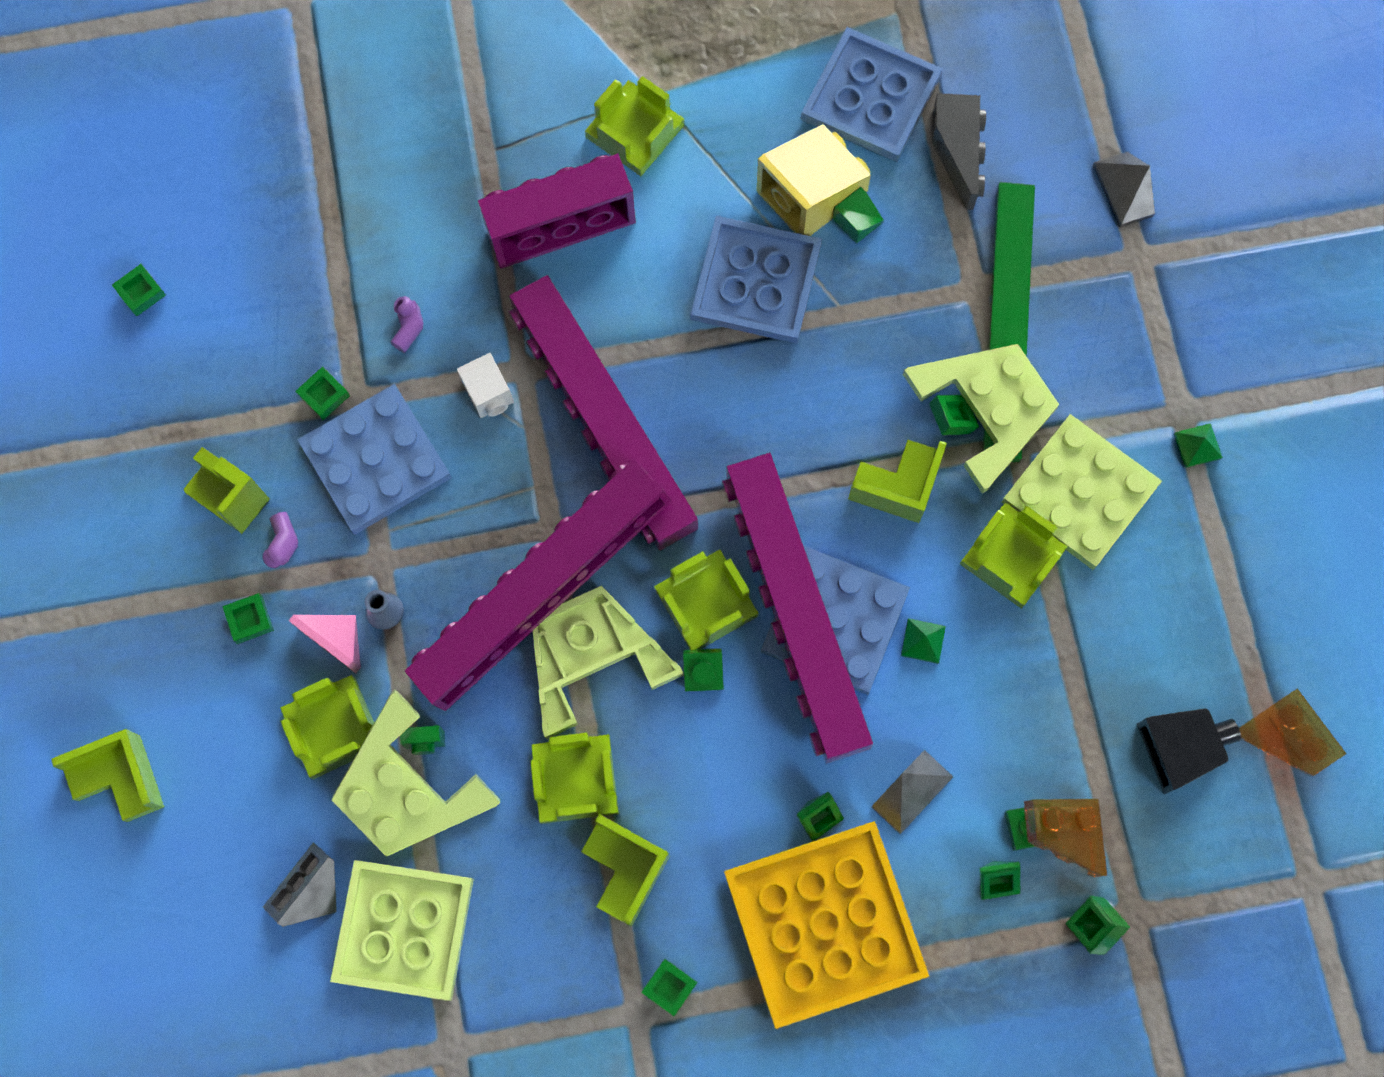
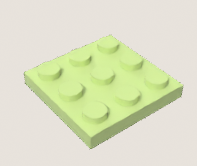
[1002,414,1162,570]
[330,860,474,1001]

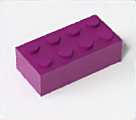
[478,153,636,269]

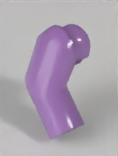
[390,296,424,353]
[262,512,298,568]

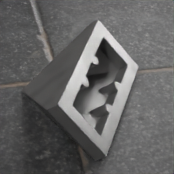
[1093,152,1155,227]
[871,750,953,834]
[263,843,336,927]

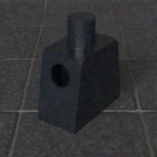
[1137,709,1241,794]

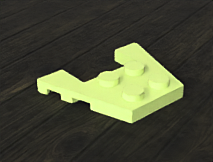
[903,344,1059,494]
[533,585,684,739]
[332,689,500,857]

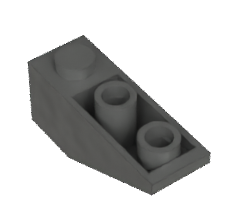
[932,93,986,210]

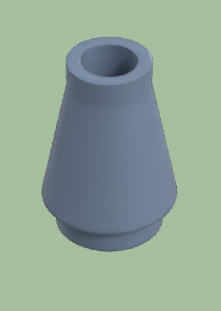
[365,590,404,630]

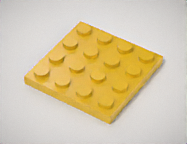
[724,821,930,1029]

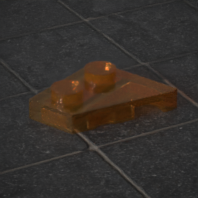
[1239,688,1347,776]
[1024,799,1108,877]

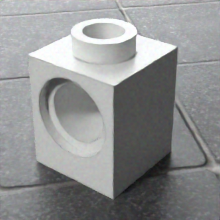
[457,353,514,418]

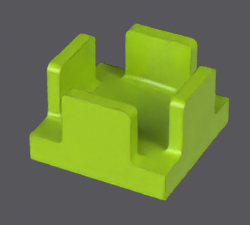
[585,76,685,176]
[960,502,1068,609]
[654,549,759,650]
[280,675,374,779]
[531,733,619,824]

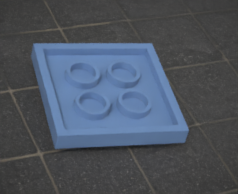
[801,27,943,162]
[690,216,822,344]
[298,384,452,535]
[761,546,910,695]

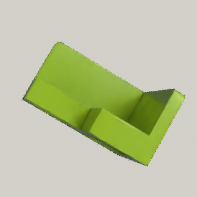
[848,440,947,523]
[184,447,270,534]
[51,729,164,822]
[581,814,670,927]

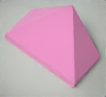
[289,615,361,673]

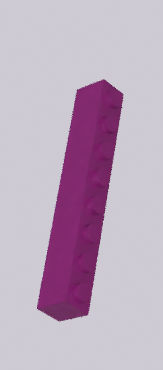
[508,275,698,551]
[722,452,873,764]
[404,459,672,711]

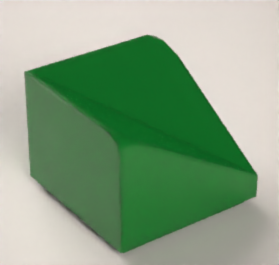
[833,187,884,244]
[1065,895,1130,955]

